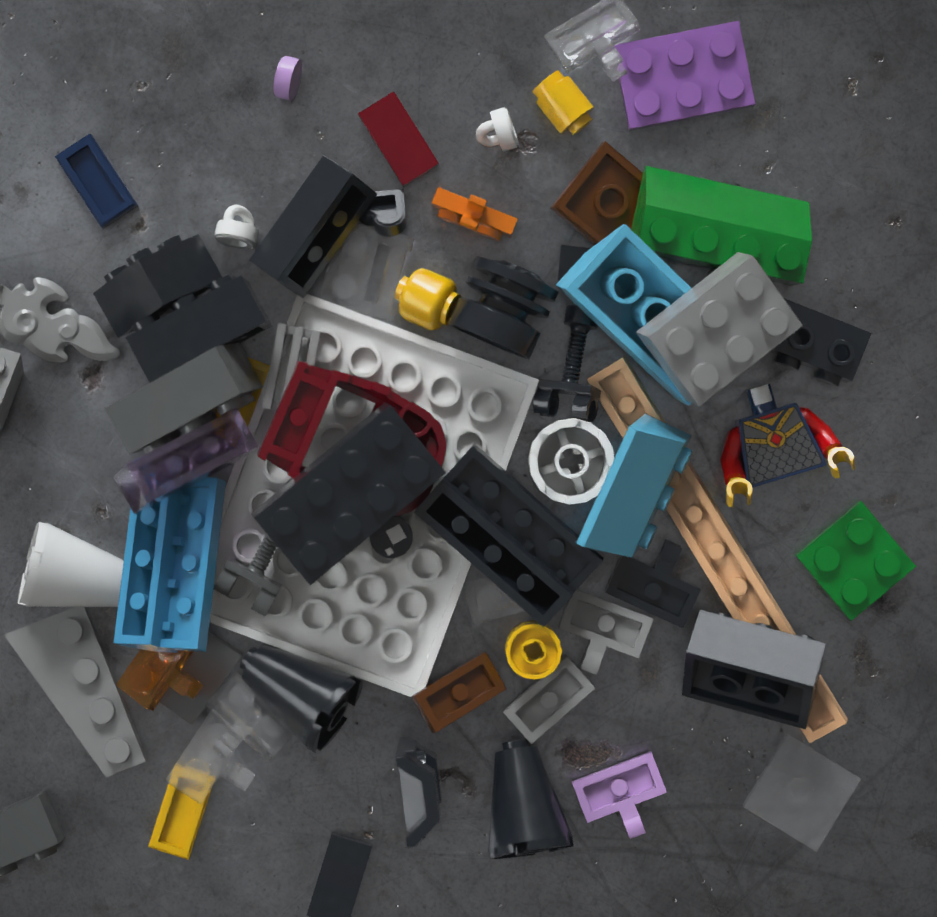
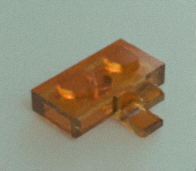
[116,649,204,711]

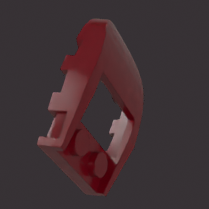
[257,361,446,516]

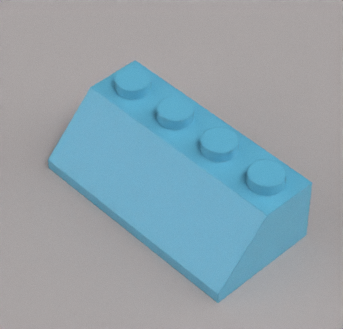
[556,224,691,406]

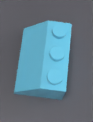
[576,413,693,557]

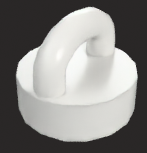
[476,107,519,152]
[214,204,259,249]

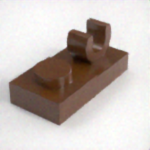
[411,652,507,733]

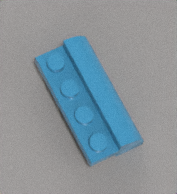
[114,474,226,653]

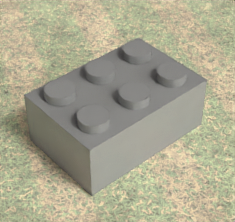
[636,252,803,407]

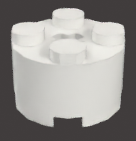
[527,418,614,505]

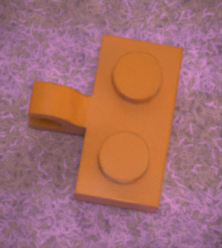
[432,187,518,241]

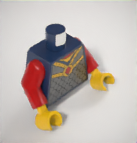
[720,384,856,507]

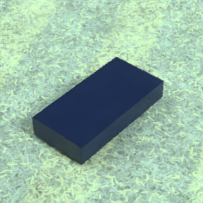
[55,133,139,229]

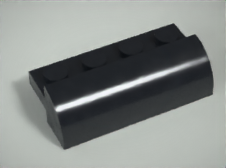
[414,443,604,627]

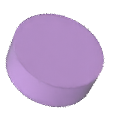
[273,56,302,101]

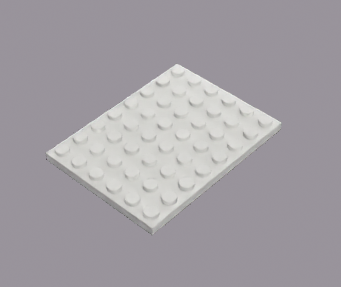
[209,294,539,697]

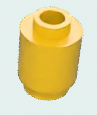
[532,70,594,136]

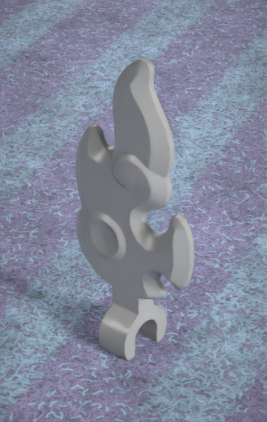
[0,277,120,363]

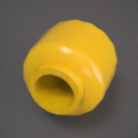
[395,268,461,330]

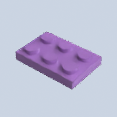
[613,21,755,131]

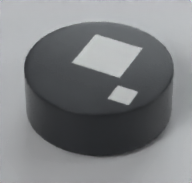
[370,516,413,559]

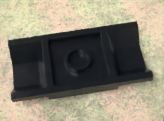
[395,736,442,848]

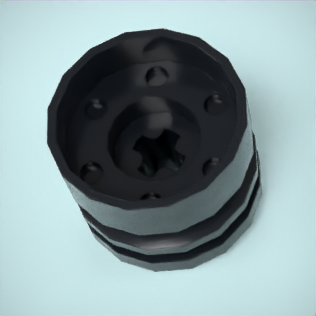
[448,256,559,360]

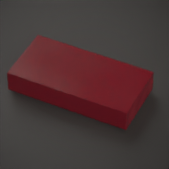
[358,91,439,187]

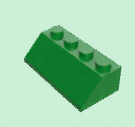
[631,166,812,286]

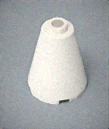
[18,522,124,607]

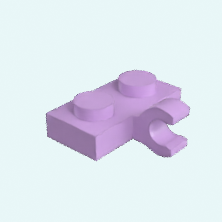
[572,751,667,839]

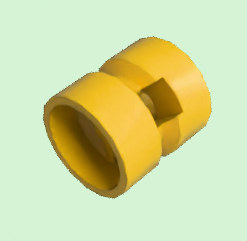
[505,620,562,680]

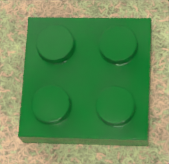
[794,501,916,621]

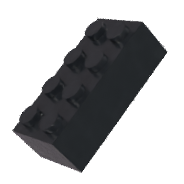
[251,402,446,586]

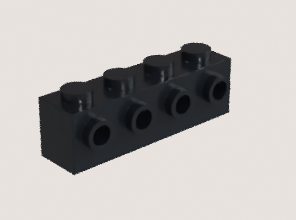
[706,269,872,386]

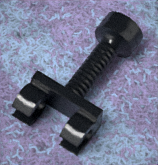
[533,305,601,422]

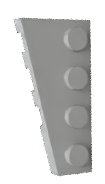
[4,607,148,777]

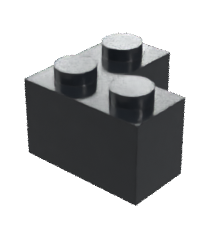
[93,234,222,338]

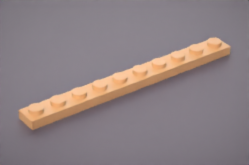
[587,356,848,743]

